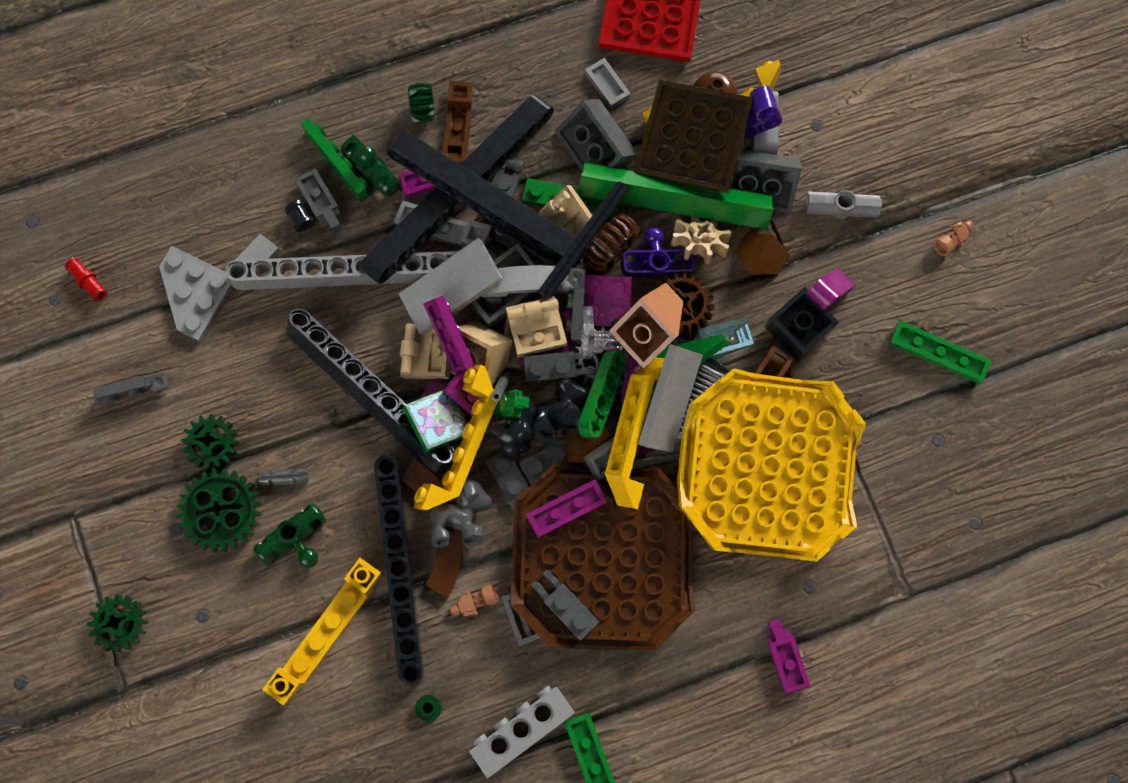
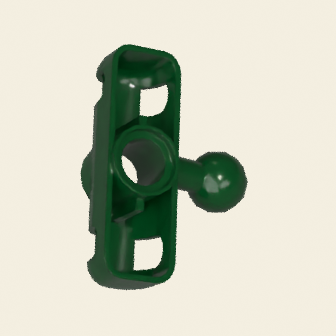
[341,134,402,197]
[253,503,326,568]

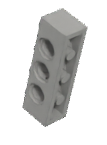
[469,685,575,779]

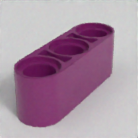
[807,268,856,311]

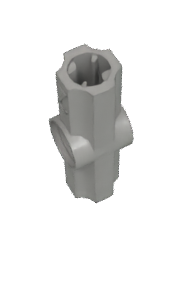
[805,190,882,219]

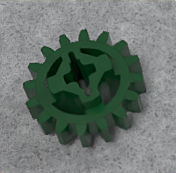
[181,414,239,470]
[87,594,148,652]

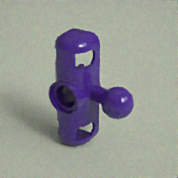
[620,227,694,279]

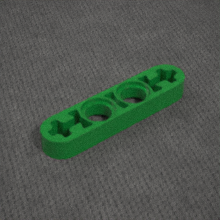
[578,350,626,438]

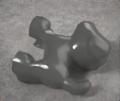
[430,480,492,548]

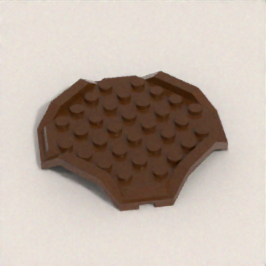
[510,463,695,651]

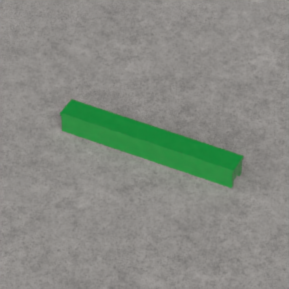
[578,163,774,230]

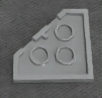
[159,246,236,342]

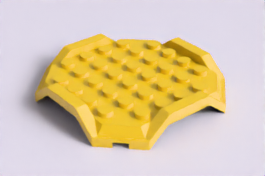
[677,368,866,562]

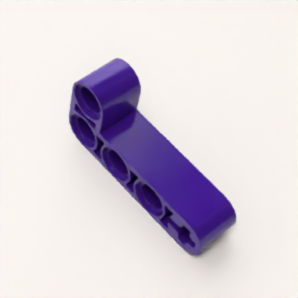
[744,86,782,140]

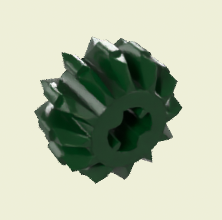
[408,83,435,124]

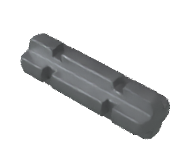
[258,469,309,486]

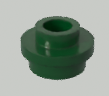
[415,695,442,722]

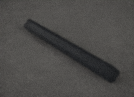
[538,181,628,300]

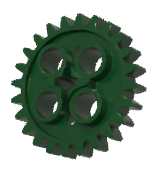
[176,468,263,553]

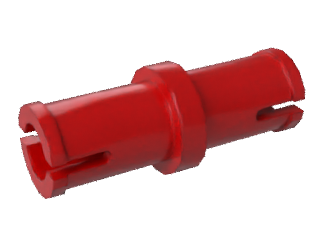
[64,257,108,302]

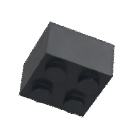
[764,287,840,362]

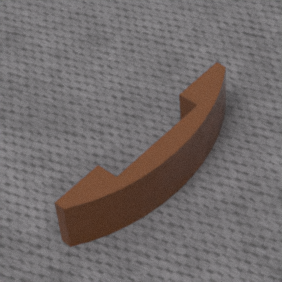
[442,81,473,164]

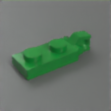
[493,390,529,420]

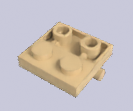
[538,185,592,237]
[506,296,567,357]
[400,324,451,379]

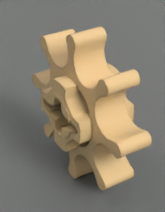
[671,216,731,264]

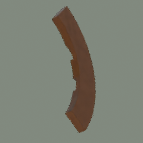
[401,459,463,599]

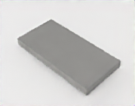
[399,238,504,335]
[638,344,703,452]

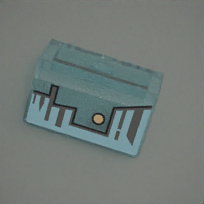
[696,317,755,358]

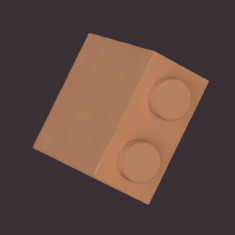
[609,283,683,369]

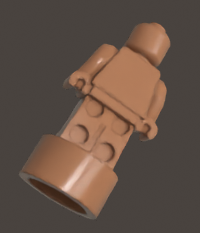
[933,220,974,256]
[449,583,500,617]

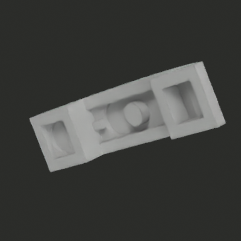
[394,201,492,248]
[482,265,573,297]

